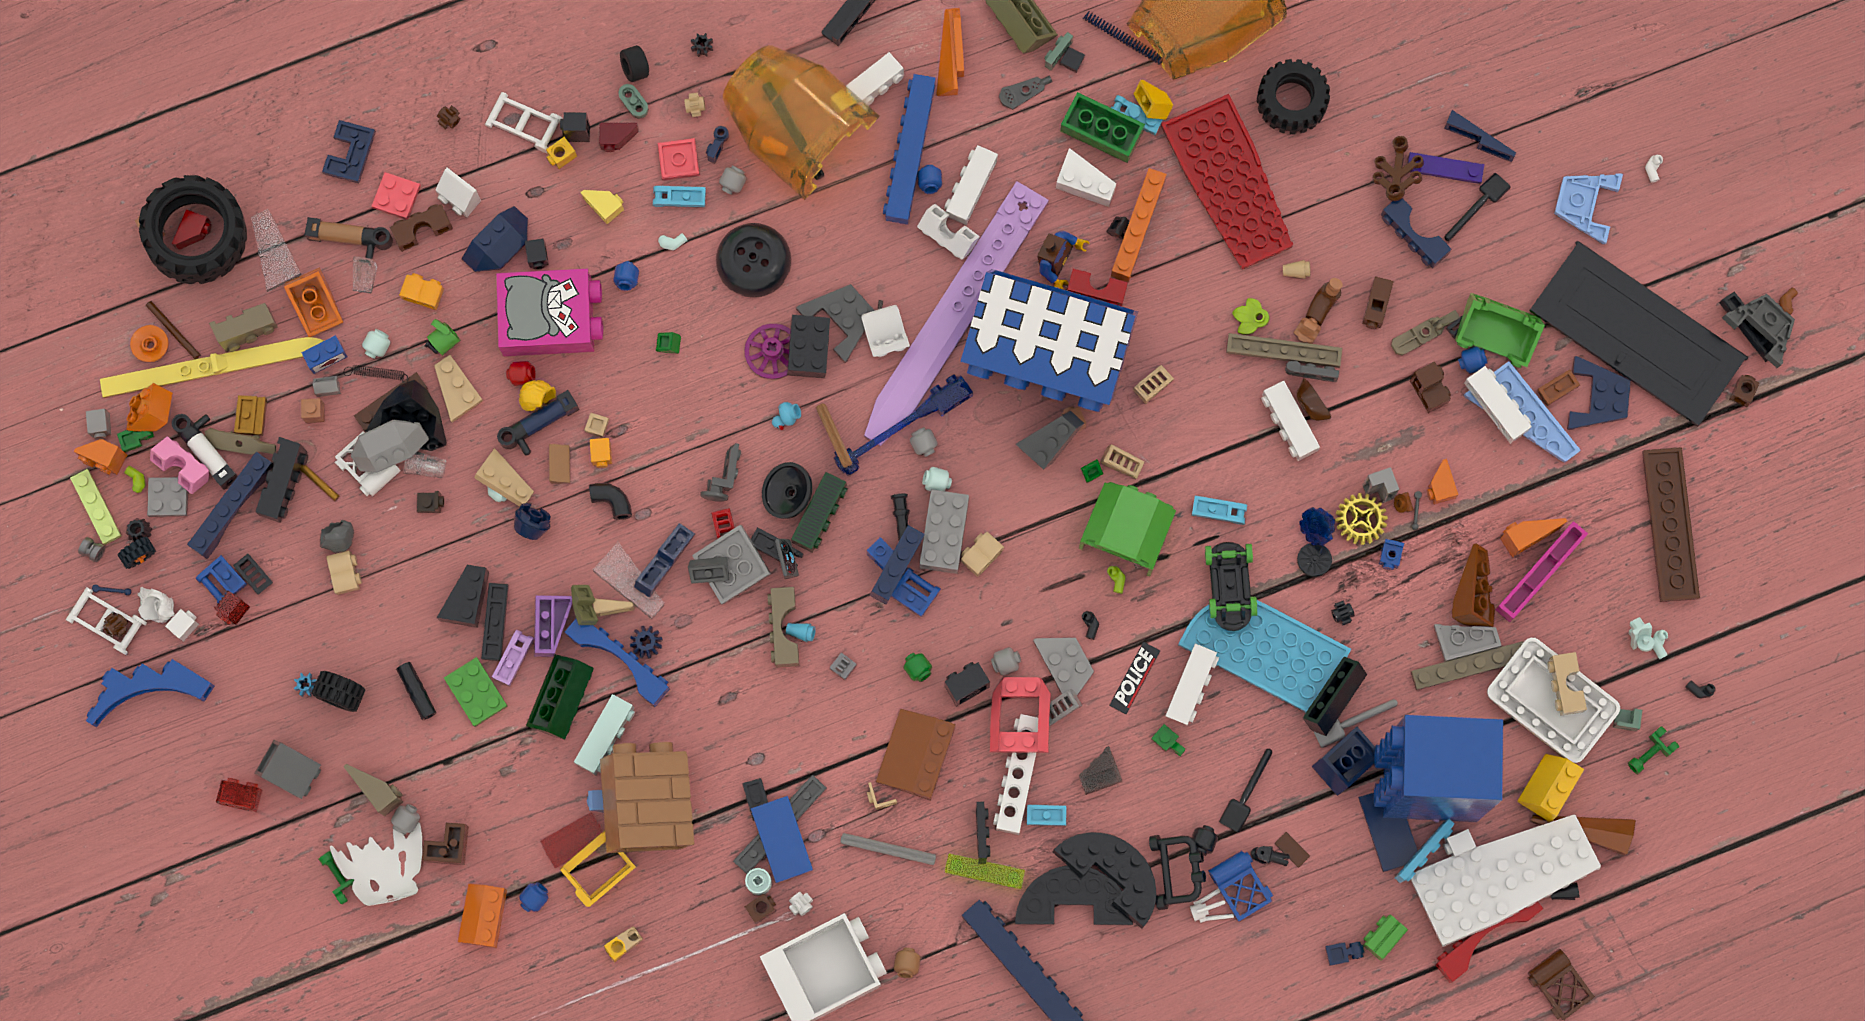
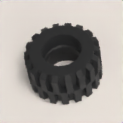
[311,671,366,712]

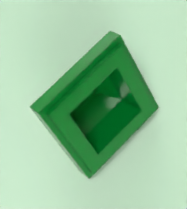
[1081,459,1103,483]

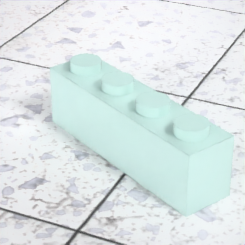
[574,694,635,775]

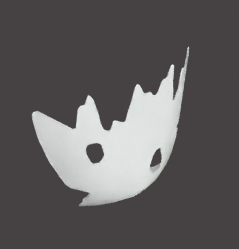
[330,822,422,906]

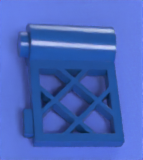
[1208,850,1273,921]

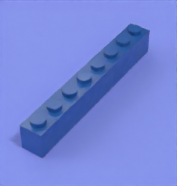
[883,74,936,225]

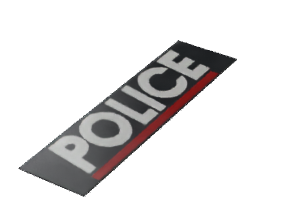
[1109,642,1160,714]

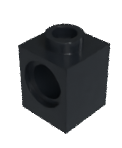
[525,238,549,269]

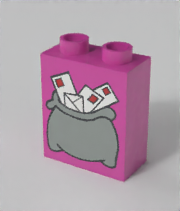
[496,269,603,357]

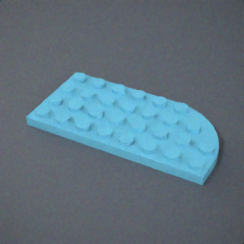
[1178,600,1351,713]

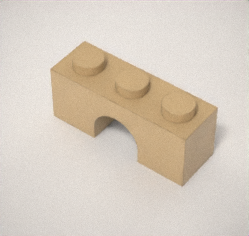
[1547,652,1587,716]

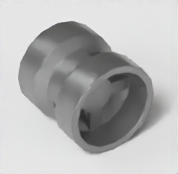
[78,537,105,563]

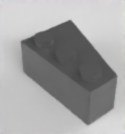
[1016,411,1084,470]

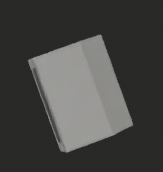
[313,376,341,397]

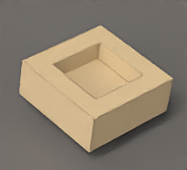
[585,413,609,437]

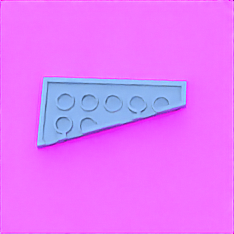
[1463,361,1581,463]

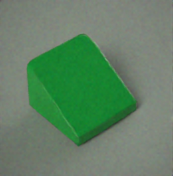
[656,332,681,354]

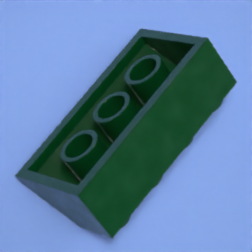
[526,654,594,740]

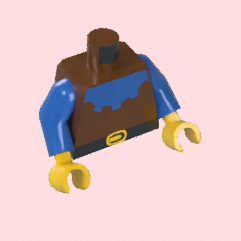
[1037,231,1090,290]

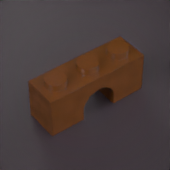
[390,204,453,252]

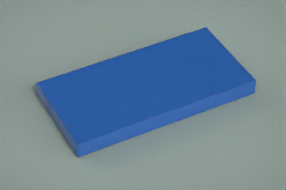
[750,796,813,883]

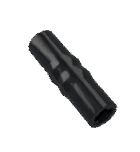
[396,662,437,720]

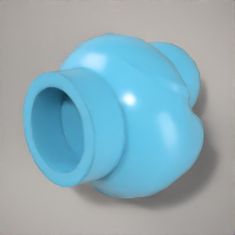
[772,402,801,430]

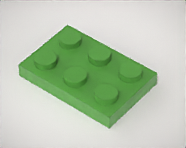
[444,657,508,727]

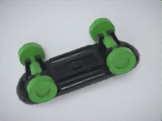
[1205,542,1257,631]

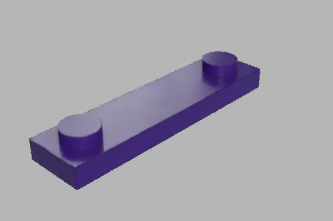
[1408,152,1484,184]

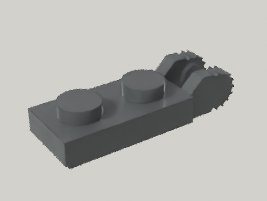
[1285,360,1339,382]

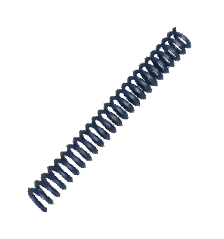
[1083,11,1166,65]

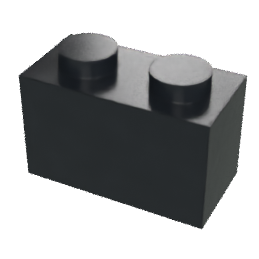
[560,112,590,142]

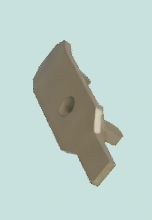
[1391,310,1460,356]
[205,428,276,455]

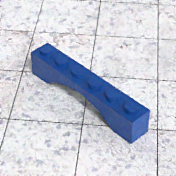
[565,619,670,707]

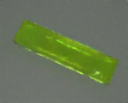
[944,854,1025,890]

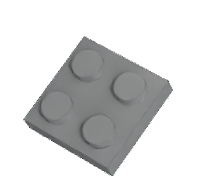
[147,477,188,517]

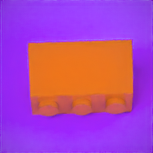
[458,884,507,948]

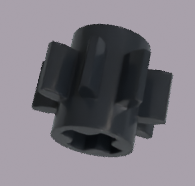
[691,33,713,57]
[1331,601,1355,626]

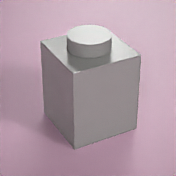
[86,409,111,439]

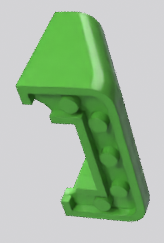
[1455,293,1545,368]

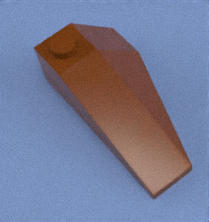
[1452,543,1495,627]

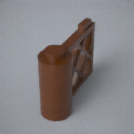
[1527,949,1595,1020]

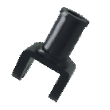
[1251,846,1290,866]

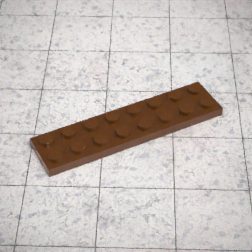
[1642,447,1700,602]

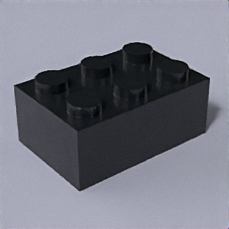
[787,315,830,378]

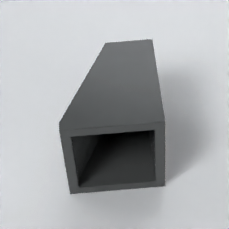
[254,740,321,799]

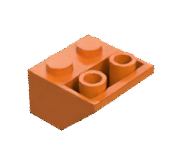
[126,383,173,431]
[74,439,127,475]

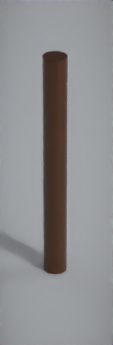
[146,301,201,359]

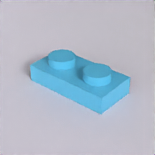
[1027,805,1066,826]

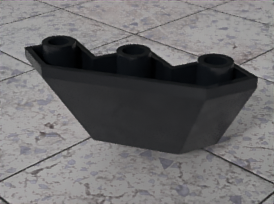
[365,380,447,451]

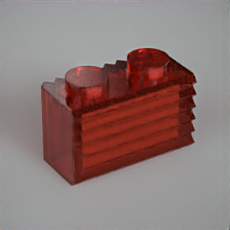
[214,591,250,625]
[216,778,262,813]

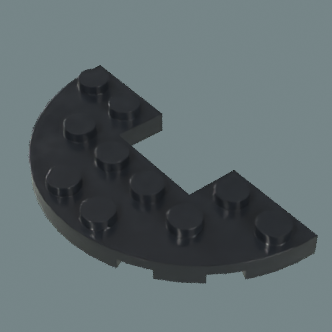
[1052,832,1156,929]
[1015,866,1133,925]

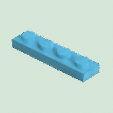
[1395,819,1455,883]

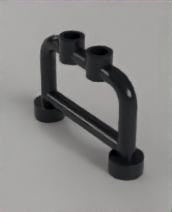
[1149,835,1206,910]

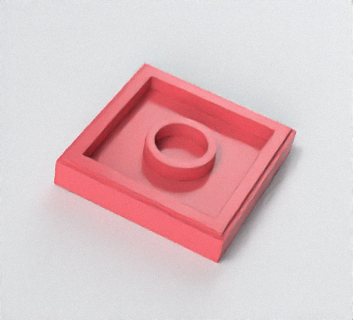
[658,138,700,180]

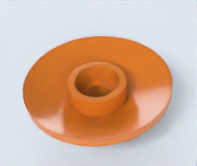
[130,325,169,362]

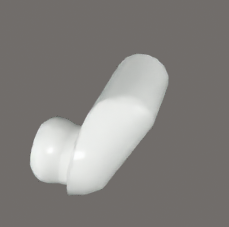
[1645,154,1663,183]

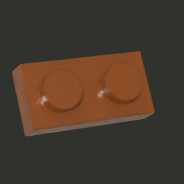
[1537,369,1580,406]

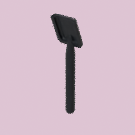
[1444,173,1511,241]
[1219,749,1272,833]

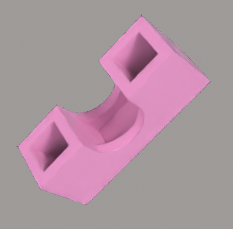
[150,436,209,494]

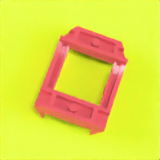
[990,677,1051,753]

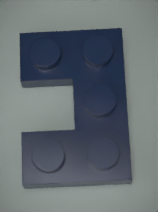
[322,120,376,183]

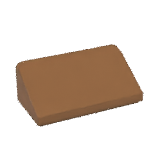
[549,444,570,484]

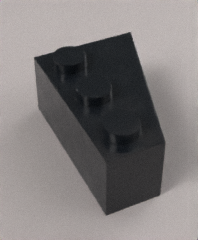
[437,565,489,628]

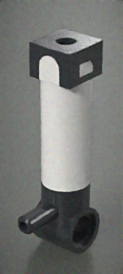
[172,414,238,490]

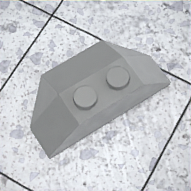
[351,420,429,473]

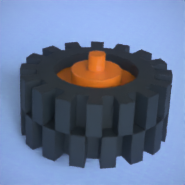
[118,537,156,569]

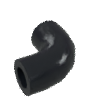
[589,483,632,520]

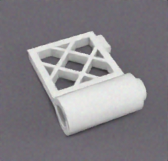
[335,431,401,497]

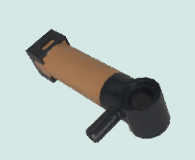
[304,217,393,262]

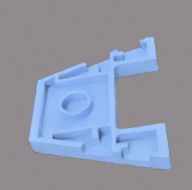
[1554,173,1623,244]

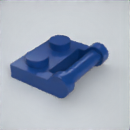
[196,555,247,607]
[891,567,941,617]

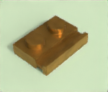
[234,395,267,436]

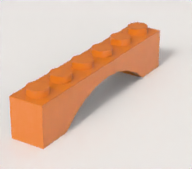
[1111,168,1167,283]

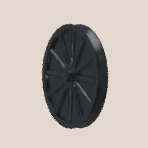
[1297,543,1332,577]

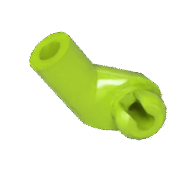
[124,466,145,493]
[1107,566,1126,594]

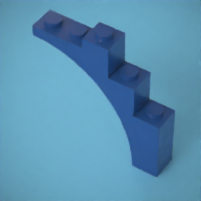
[86,659,215,727]

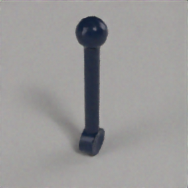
[92,584,132,596]

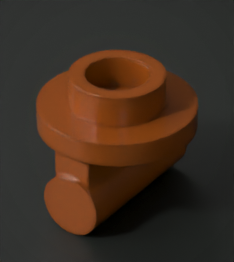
[1394,492,1414,513]

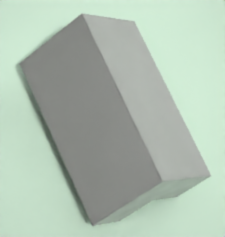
[1363,467,1399,503]

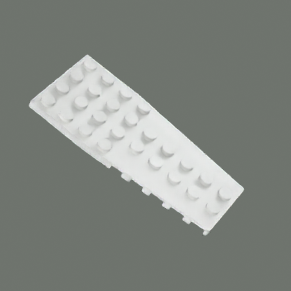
[1411,815,1601,947]

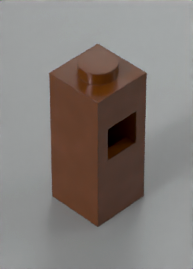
[1362,276,1394,329]

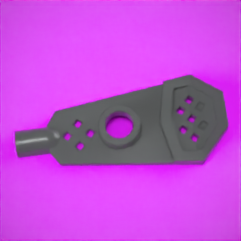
[999,76,1052,110]

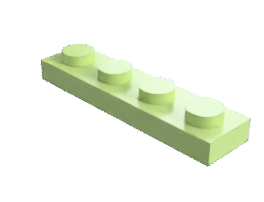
[70,469,122,545]

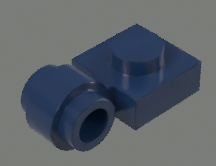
[706,126,729,164]
[1325,942,1365,966]

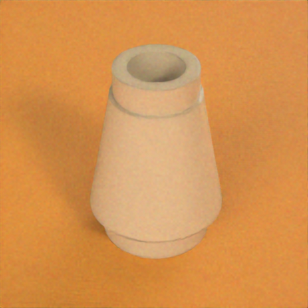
[1283,260,1310,279]

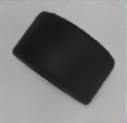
[620,45,649,82]

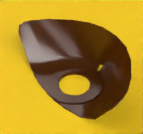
[1297,378,1331,421]

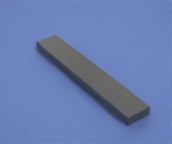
[733,775,827,874]

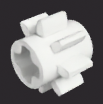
[789,892,813,916]

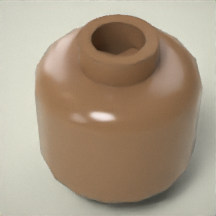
[894,948,921,978]

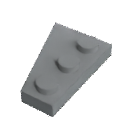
[1434,624,1502,662]

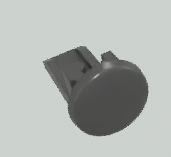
[700,443,741,502]

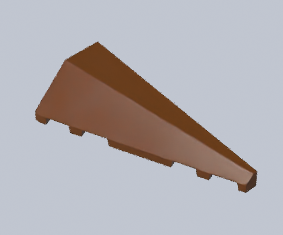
[1530,815,1636,856]

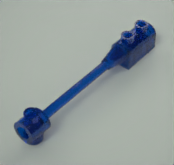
[833,374,973,476]

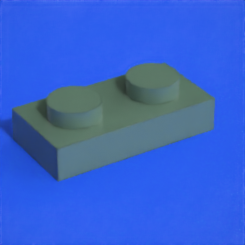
[1044,32,1073,71]

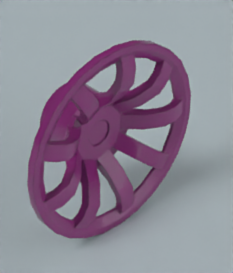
[745,324,790,379]

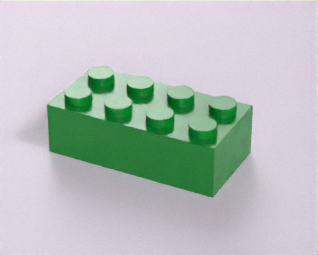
[1060,92,1145,163]

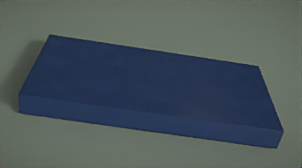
[1358,793,1418,872]

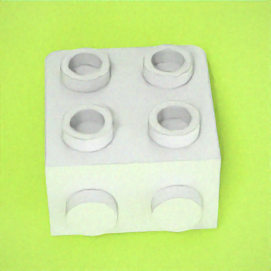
[861,305,910,357]

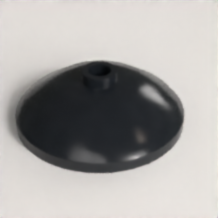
[762,462,812,519]

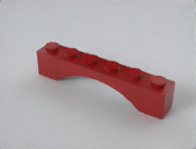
[1435,901,1544,983]

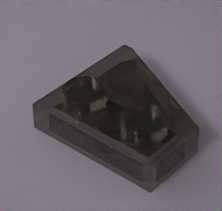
[1079,746,1122,795]

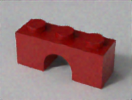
[1067,269,1128,306]

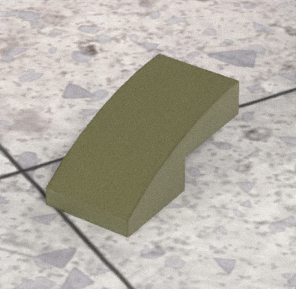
[571,585,598,625]

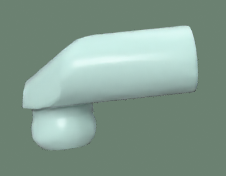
[658,233,688,250]

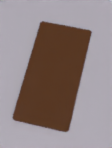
[1275,832,1310,868]

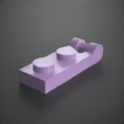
[492,630,534,686]

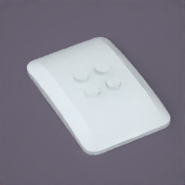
[1487,638,1620,763]

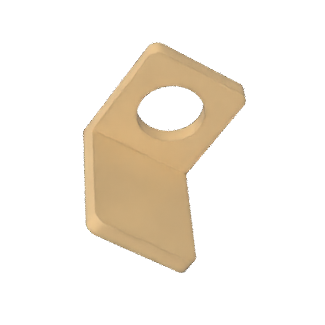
[867,782,897,810]

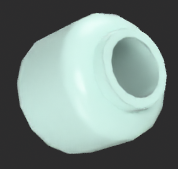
[362,329,391,359]
[922,467,952,491]

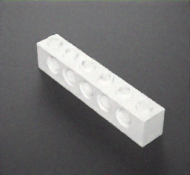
[993,714,1038,835]

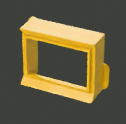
[560,830,636,907]

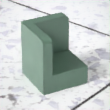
[1613,709,1642,731]

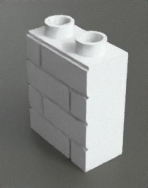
[760,913,887,1021]

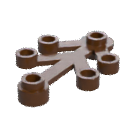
[1373,136,1424,201]

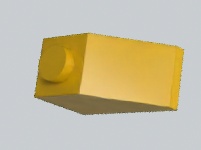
[1133,80,1173,119]

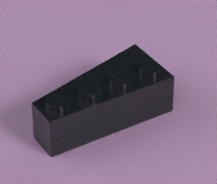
[256,437,308,523]

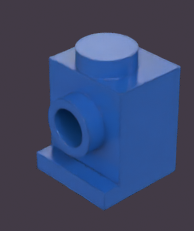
[1378,539,1405,570]

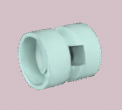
[745,868,772,896]

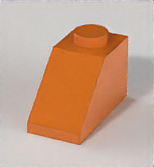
[1427,459,1459,505]

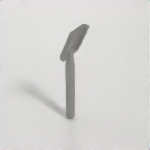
[1314,699,1398,748]

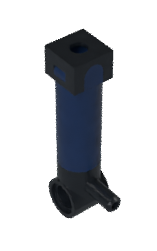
[497,390,580,456]

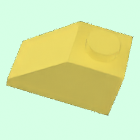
[580,190,624,224]

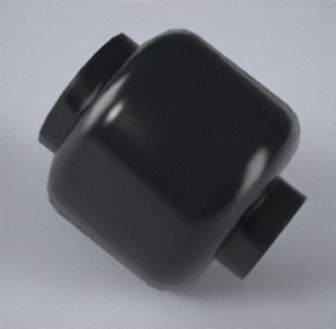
[1191,825,1218,856]

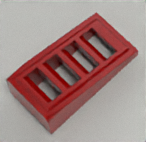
[711,508,735,539]

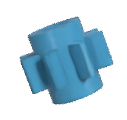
[294,673,317,697]

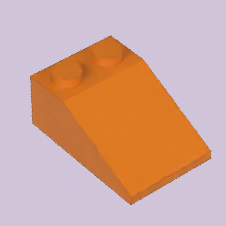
[284,267,343,337]
[1500,518,1568,558]

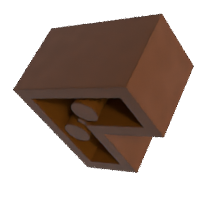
[1410,361,1451,413]
[422,822,469,865]

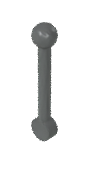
[1411,491,1422,530]

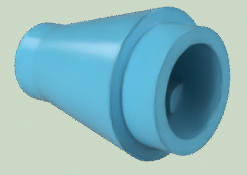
[786,623,816,642]

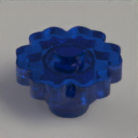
[1299,507,1335,546]

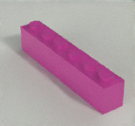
[1495,521,1588,622]

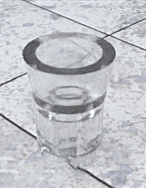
[403,451,447,478]

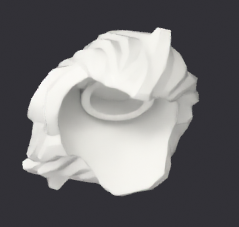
[138,587,175,623]

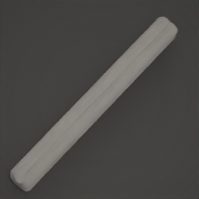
[841,833,936,865]

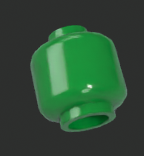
[903,653,932,682]

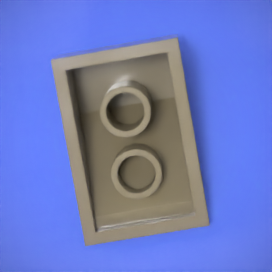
[343,764,403,816]

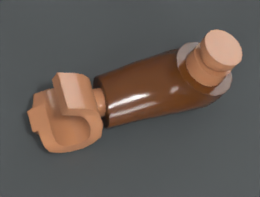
[1294,278,1343,344]

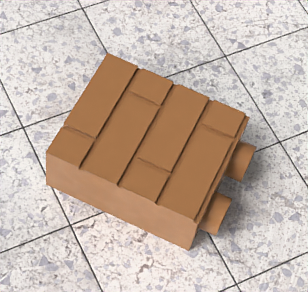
[600,742,694,853]

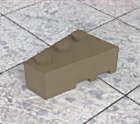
[209,303,278,352]

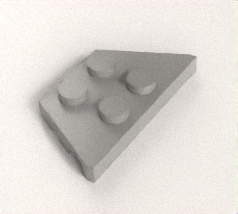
[1033,638,1094,705]

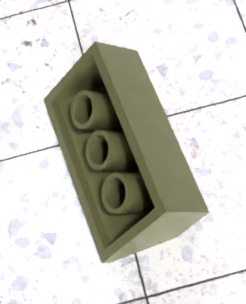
[986,0,1058,54]

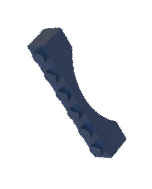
[187,452,274,559]

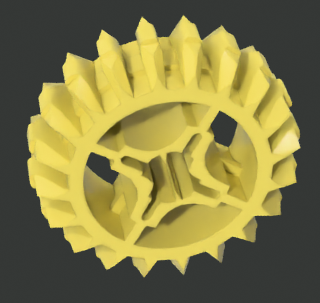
[1335,493,1388,545]

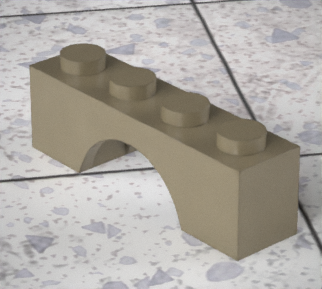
[767,587,799,668]

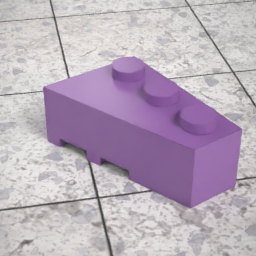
[534,596,572,657]

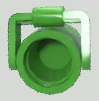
[427,319,461,355]

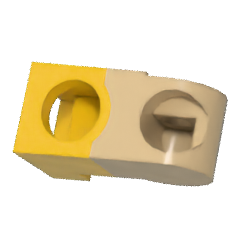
[604,926,643,963]

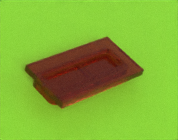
[540,812,602,868]

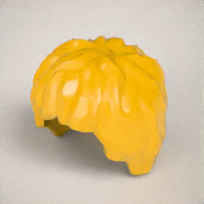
[519,380,556,412]

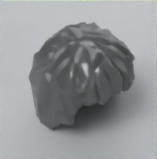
[320,520,354,553]

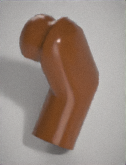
[1779,287,1798,315]

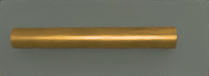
[300,465,340,501]

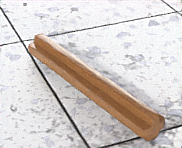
[816,403,852,468]

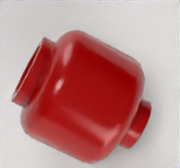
[506,361,536,386]

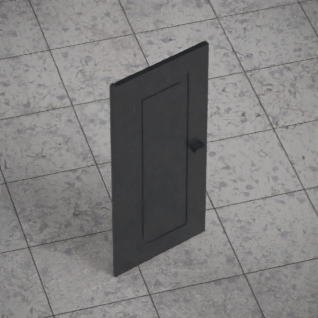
[1529,241,1748,427]

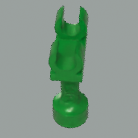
[1627,726,1680,774]
[318,851,354,904]

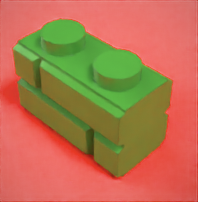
[1363,915,1408,961]

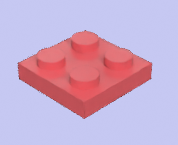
[372,172,421,220]

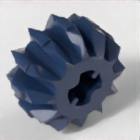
[630,626,663,659]

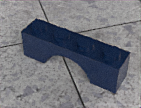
[1381,198,1452,269]
[869,525,925,604]

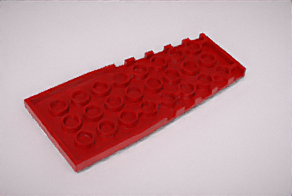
[1161,94,1293,269]

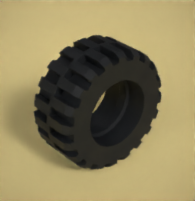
[1257,59,1330,134]

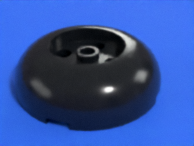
[716,223,791,297]

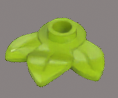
[1232,298,1270,335]

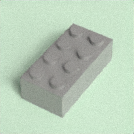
[920,489,969,574]

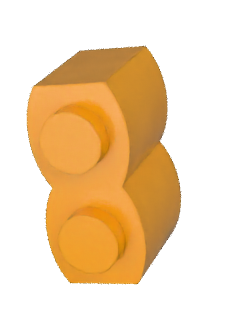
[399,273,444,310]

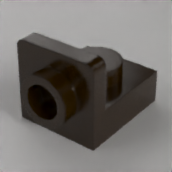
[417,491,444,513]

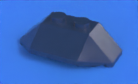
[462,206,528,272]

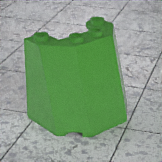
[1079,482,1176,576]

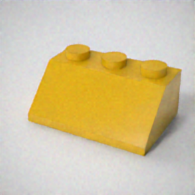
[1517,754,1584,822]

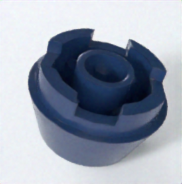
[514,503,551,540]

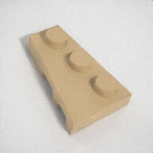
[434,355,483,423]
[474,448,534,507]

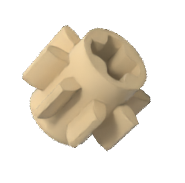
[685,93,706,117]

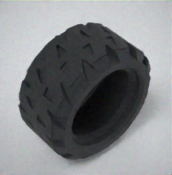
[139,175,247,284]

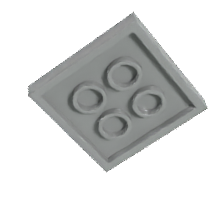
[692,525,771,604]

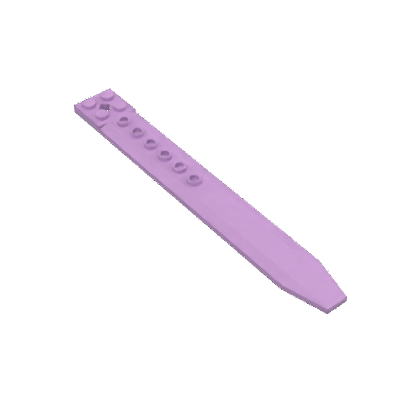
[864,181,1049,446]

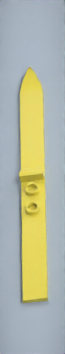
[100,337,324,398]

